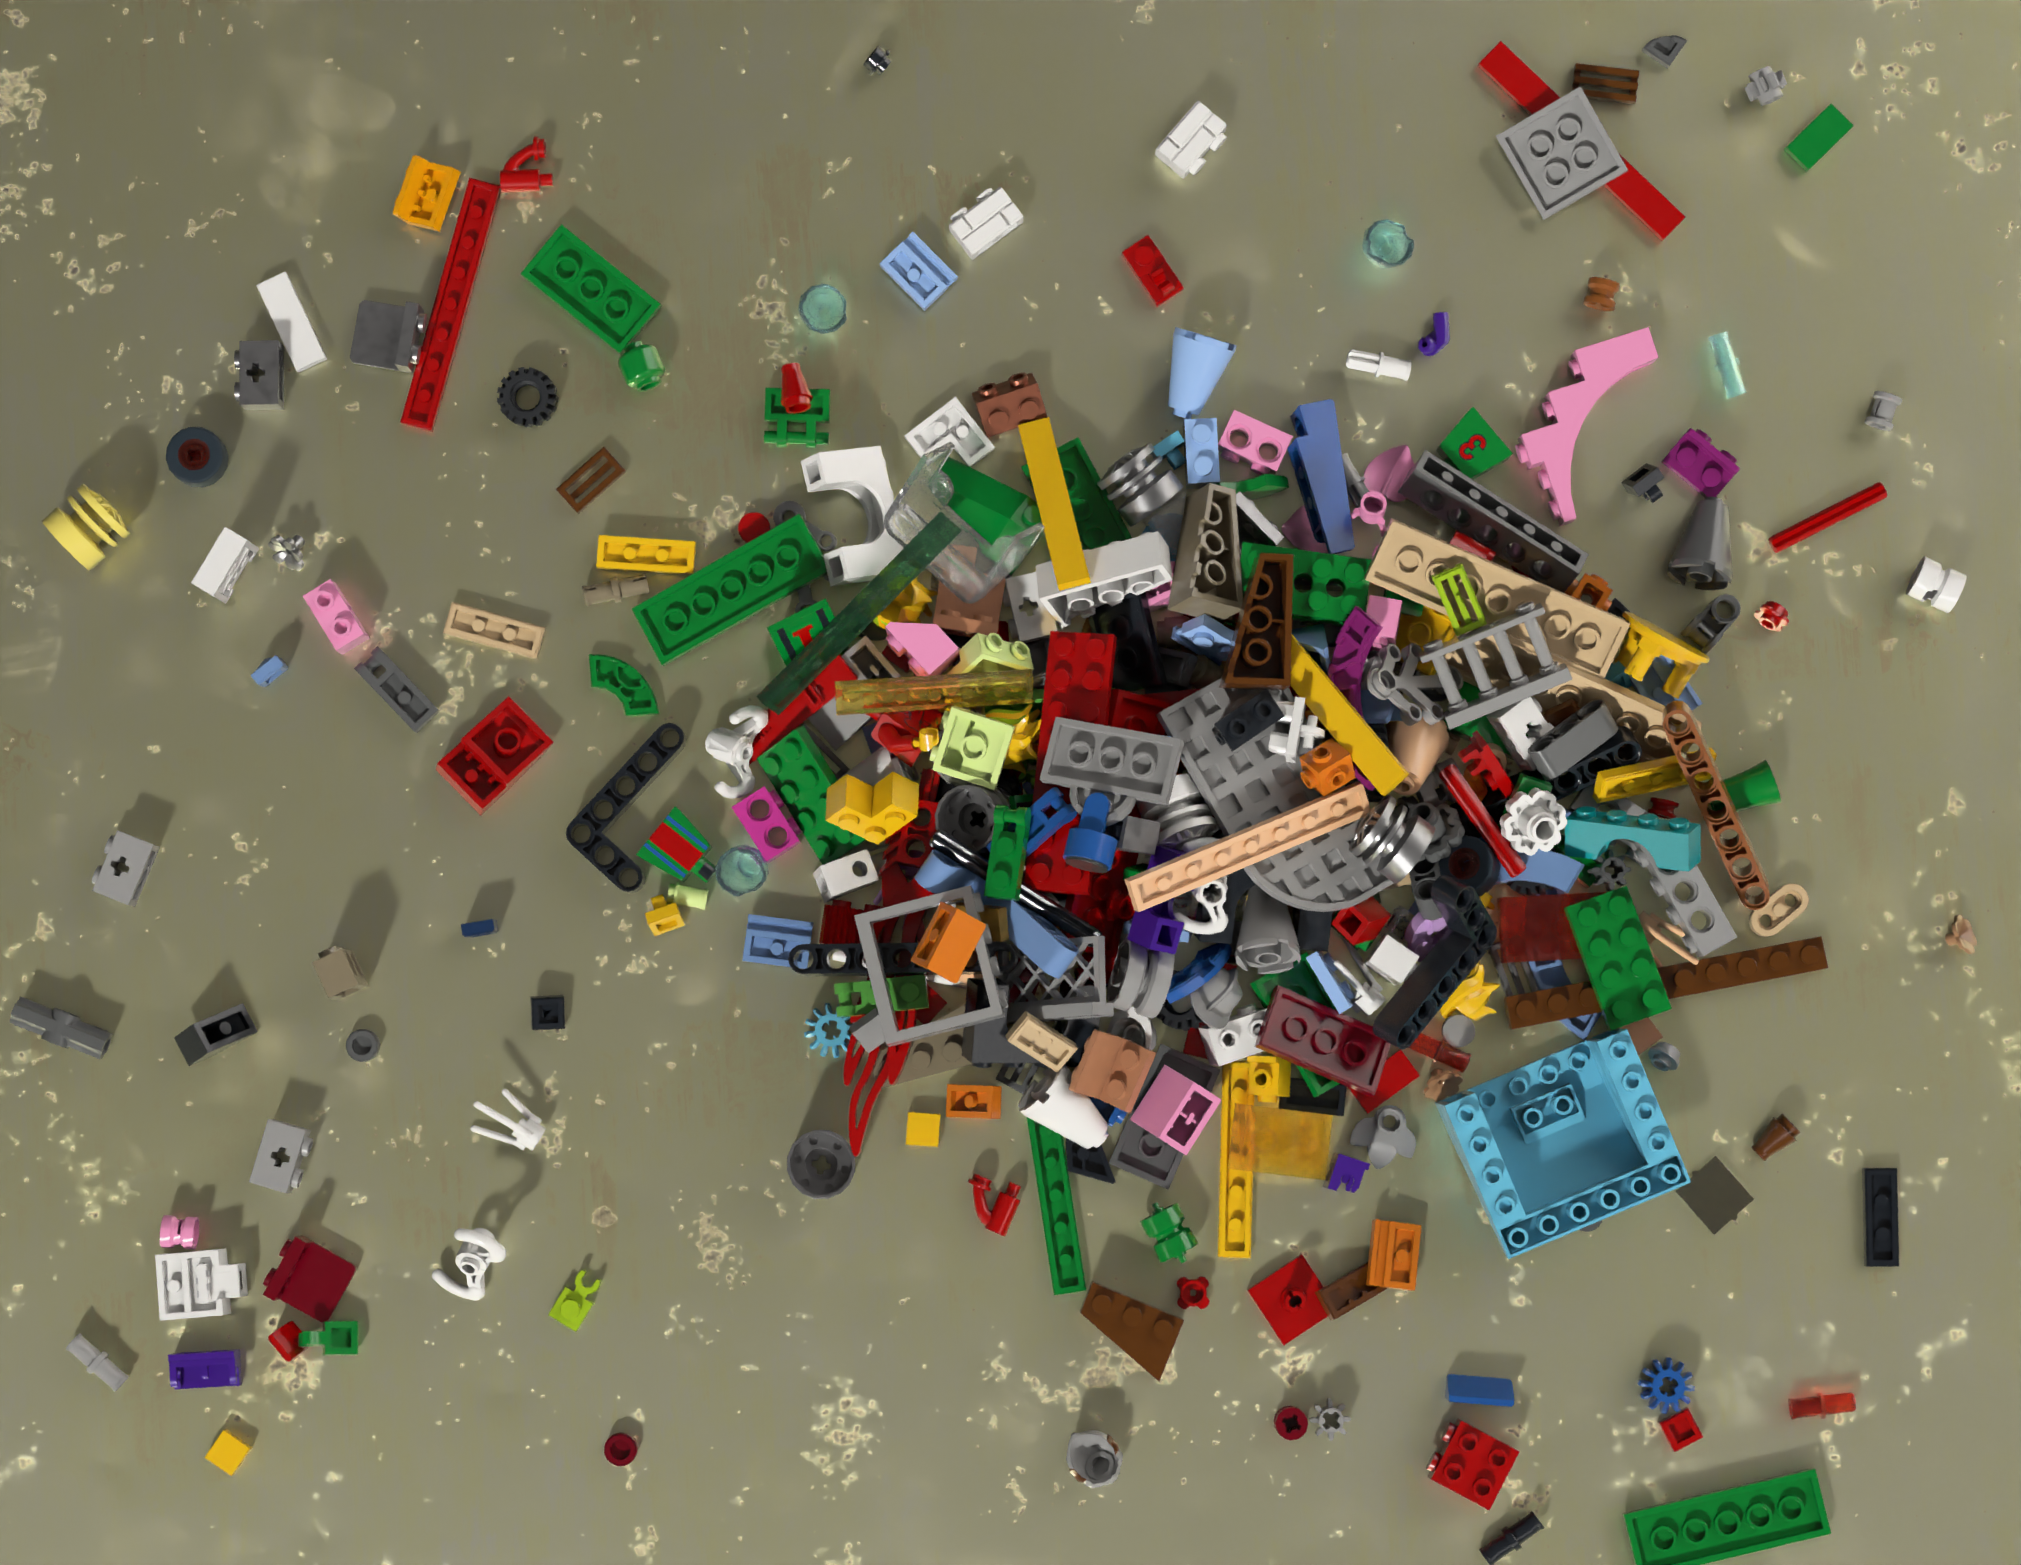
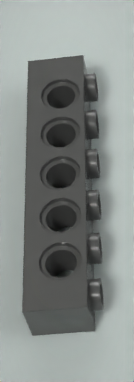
[1398,450,1589,593]

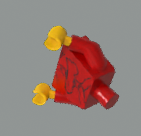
[862,692,963,767]

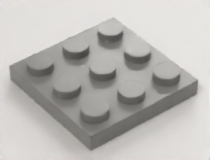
[1496,87,1628,220]

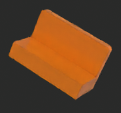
[910,902,986,983]

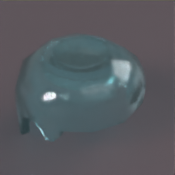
[1362,219,1414,269]
[798,284,847,334]
[715,845,769,897]

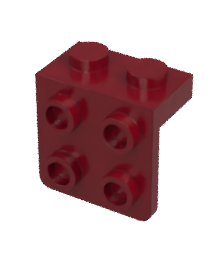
[263,1235,356,1322]

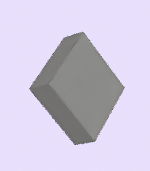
[849,1008,885,1053]

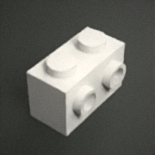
[1198,1004,1267,1066]

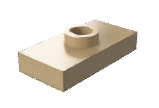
[1005,1011,1078,1073]

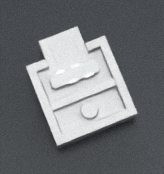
[191,527,259,604]
[155,1248,248,1321]

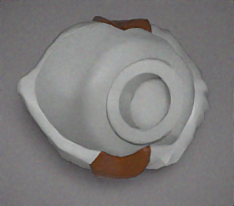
[1066,1430,1123,1488]

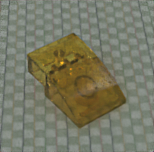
[1228,1103,1333,1180]

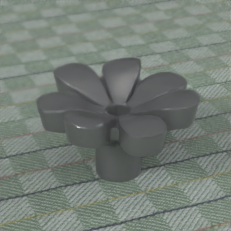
[268,535,305,571]

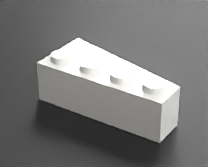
[1035,531,1173,629]

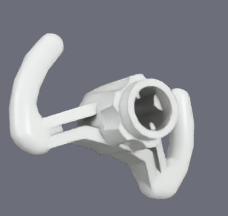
[705,705,768,799]
[1174,837,1229,935]
[432,1228,506,1301]

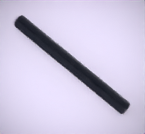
[929,829,1102,947]

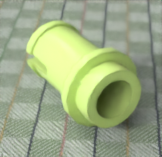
[667,881,709,910]

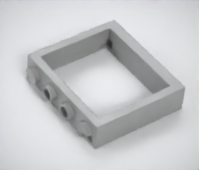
[854,885,1009,1047]

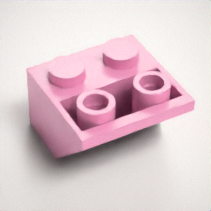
[885,622,960,683]
[1130,1065,1221,1155]

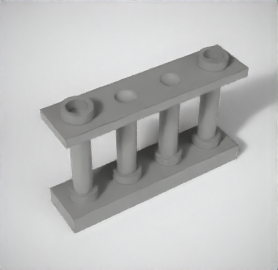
[1418,601,1572,729]

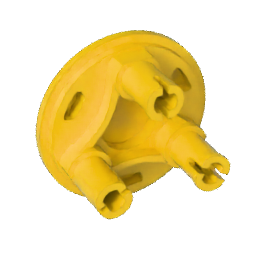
[1614,611,1710,699]

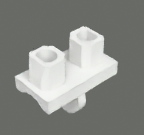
[1269,697,1325,763]

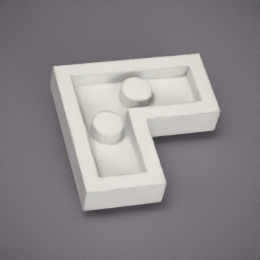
[904,397,995,467]

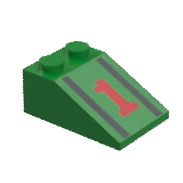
[767,598,849,679]

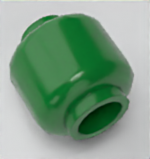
[618,341,665,391]

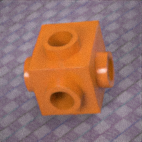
[1564,573,1613,611]
[1299,738,1356,797]

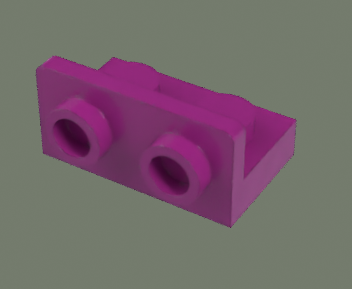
[1661,428,1740,498]

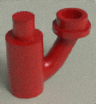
[500,136,553,193]
[968,1173,1021,1237]

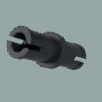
[1479,1511,1544,1565]

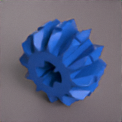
[1637,1357,1695,1414]

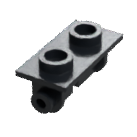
[1214,689,1285,752]

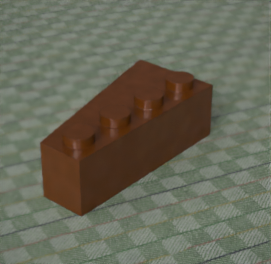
[1219,553,1293,690]

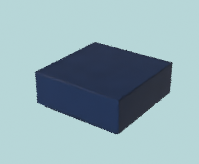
[461,919,499,938]

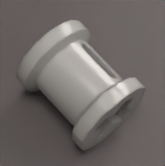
[1865,391,1902,431]

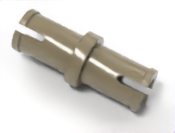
[582,573,650,606]

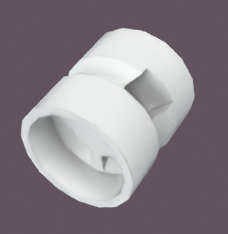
[1906,556,1967,613]

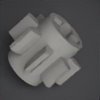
[1745,66,1787,106]
[1309,1398,1351,1441]

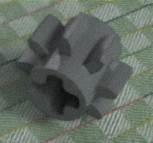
[1588,850,1631,891]

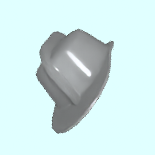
[1189,967,1243,1030]

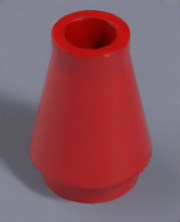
[781,363,813,413]

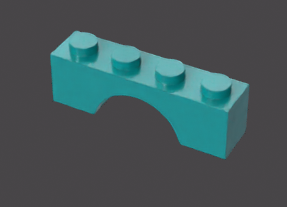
[1565,806,1701,872]

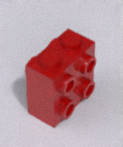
[1426,1418,1520,1510]

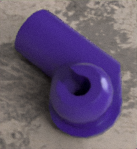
[1418,312,1450,356]

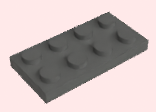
[1109,1044,1220,1190]

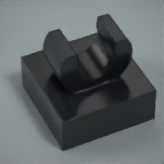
[1621,463,1665,503]

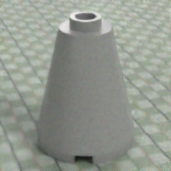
[1235,885,1301,974]

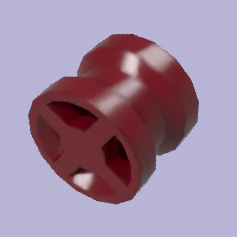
[1274,1405,1308,1440]

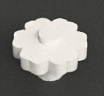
[1499,788,1567,856]

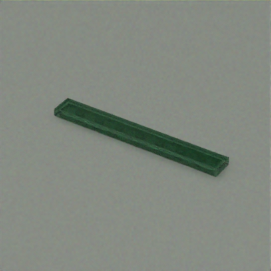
[756,511,962,715]

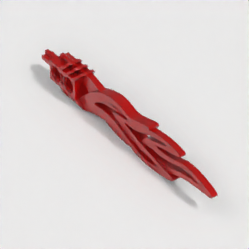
[844,768,941,1157]

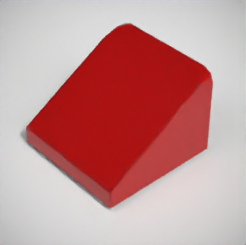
[268,1321,309,1362]

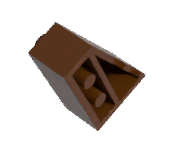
[1080,1281,1184,1381]

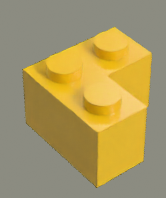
[825,772,919,845]

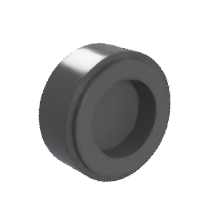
[346,1029,380,1062]

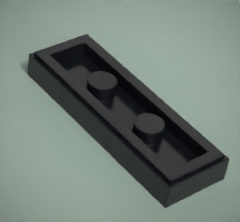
[1862,1168,1899,1267]

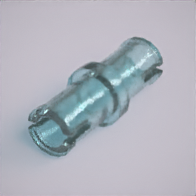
[1708,331,1747,399]

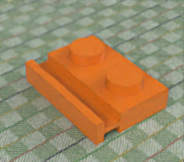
[1366,1219,1422,1291]

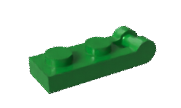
[984,805,1031,901]

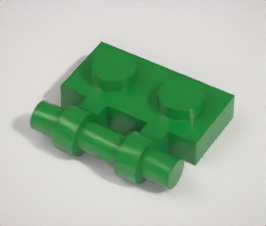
[764,388,830,448]

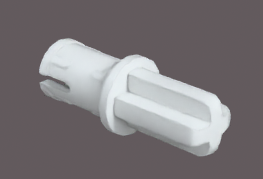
[1346,349,1412,381]

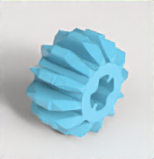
[804,1003,853,1058]

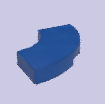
[1166,943,1232,1004]

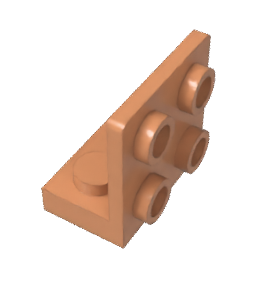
[932,568,1005,638]
[1069,1029,1156,1113]

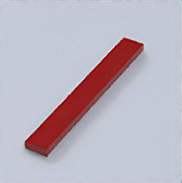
[1478,41,1685,241]
[400,177,501,432]

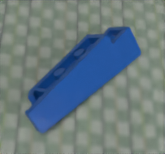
[1287,399,1355,554]

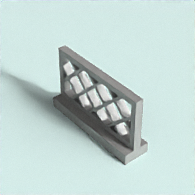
[998,936,1114,1024]

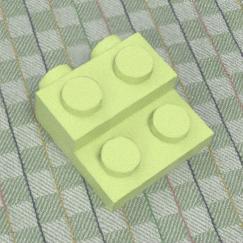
[942,633,1034,701]
[930,706,1016,790]

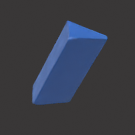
[1445,1374,1515,1407]

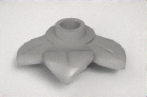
[1350,1105,1416,1169]

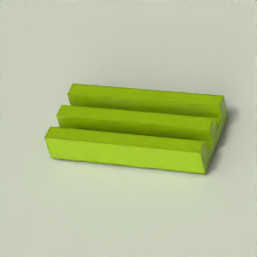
[1431,563,1487,636]

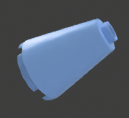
[1168,327,1237,419]

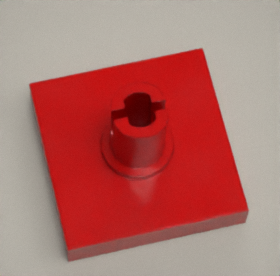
[1247,1254,1328,1345]

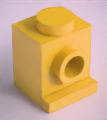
[1247,1055,1291,1103]

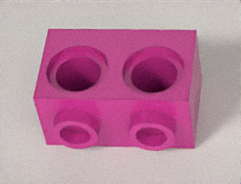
[732,786,802,864]

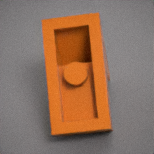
[946,1084,1002,1119]

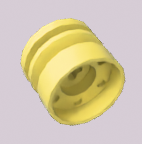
[42,484,131,571]

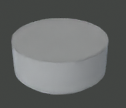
[1442,1015,1475,1047]

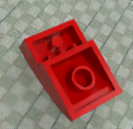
[436,696,554,816]

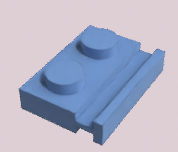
[742,914,814,969]

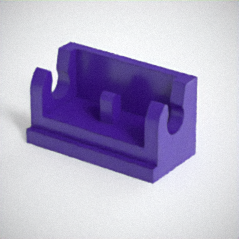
[1323,1153,1370,1193]
[168,1349,242,1390]

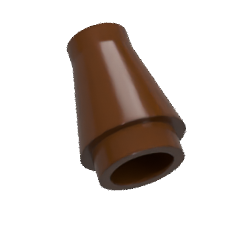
[1751,1114,1801,1161]

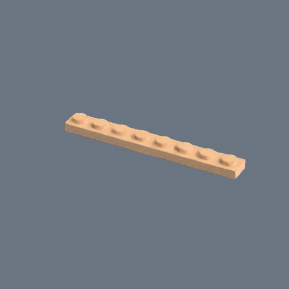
[1124,781,1371,912]

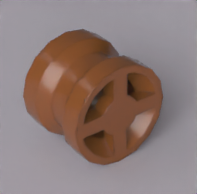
[1583,277,1620,311]

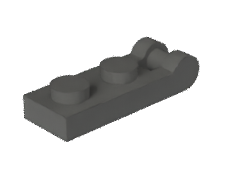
[354,646,440,733]

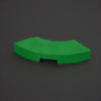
[1216,474,1289,500]
[589,654,659,717]

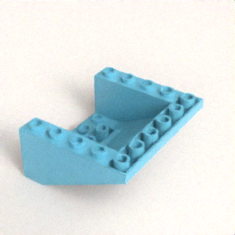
[1435,1028,1691,1259]

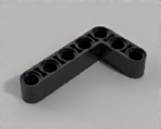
[566,723,686,893]
[1373,874,1497,1049]

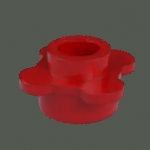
[1754,601,1789,632]
[1105,889,1135,923]
[1177,1276,1210,1309]

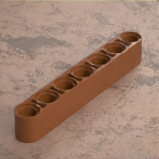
[1662,700,1770,910]

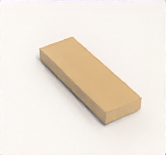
[443,602,546,659]

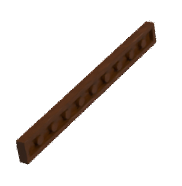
[1504,936,1828,1030]

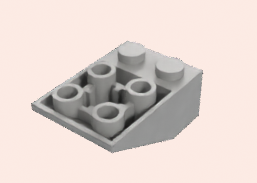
[808,635,909,751]

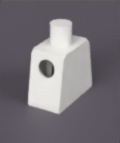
[813,849,887,903]

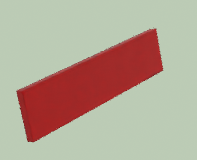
[749,653,858,765]

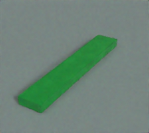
[1027,1117,1086,1295]

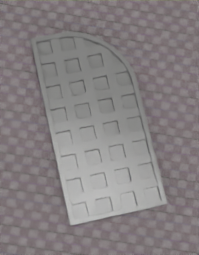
[1156,678,1394,912]

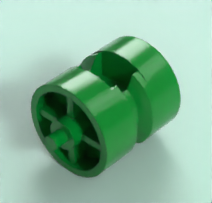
[1140,1202,1199,1263]

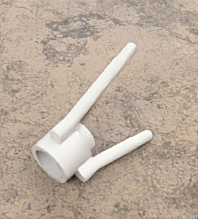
[1334,937,1386,1016]
[471,1089,546,1151]

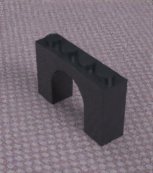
[1194,868,1333,952]
[962,978,1100,1068]

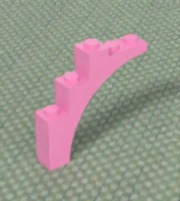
[1515,327,1659,526]

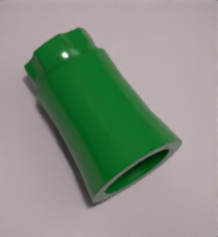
[1710,760,1781,813]

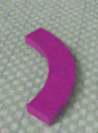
[1327,606,1383,791]

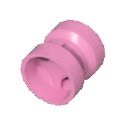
[160,1215,199,1249]

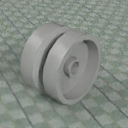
[1107,938,1174,1019]

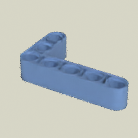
[914,849,1079,979]

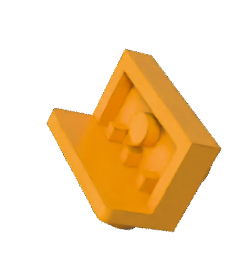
[393,155,461,232]

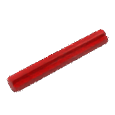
[1768,482,1888,553]
[1439,764,1526,878]

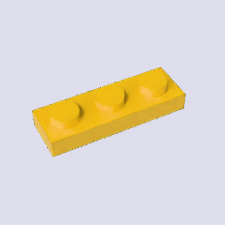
[596,535,696,575]

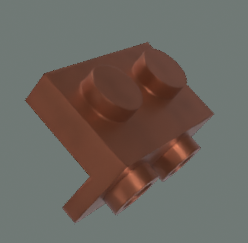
[972,373,1048,438]

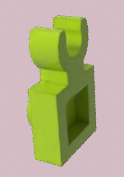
[548,1270,601,1332]

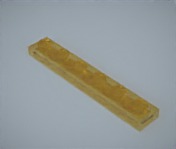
[835,669,1033,715]

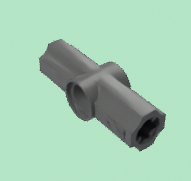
[10,997,113,1059]

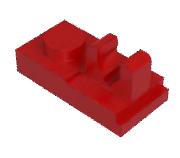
[1121,235,1184,307]
[1458,730,1514,798]

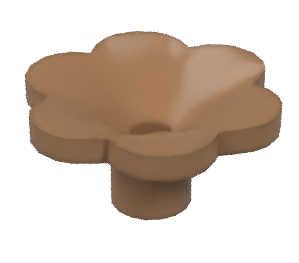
[1945,914,1977,955]
[1423,1068,1463,1101]

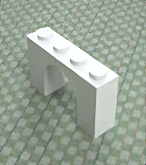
[801,446,910,586]

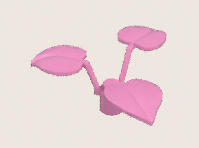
[1281,445,1414,559]

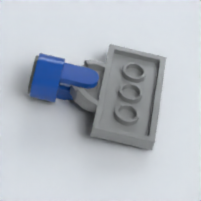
[1040,717,1184,873]

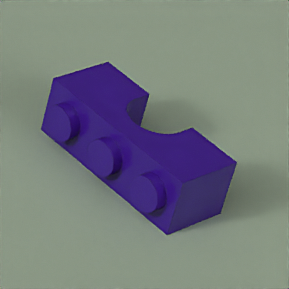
[1127,845,1194,954]

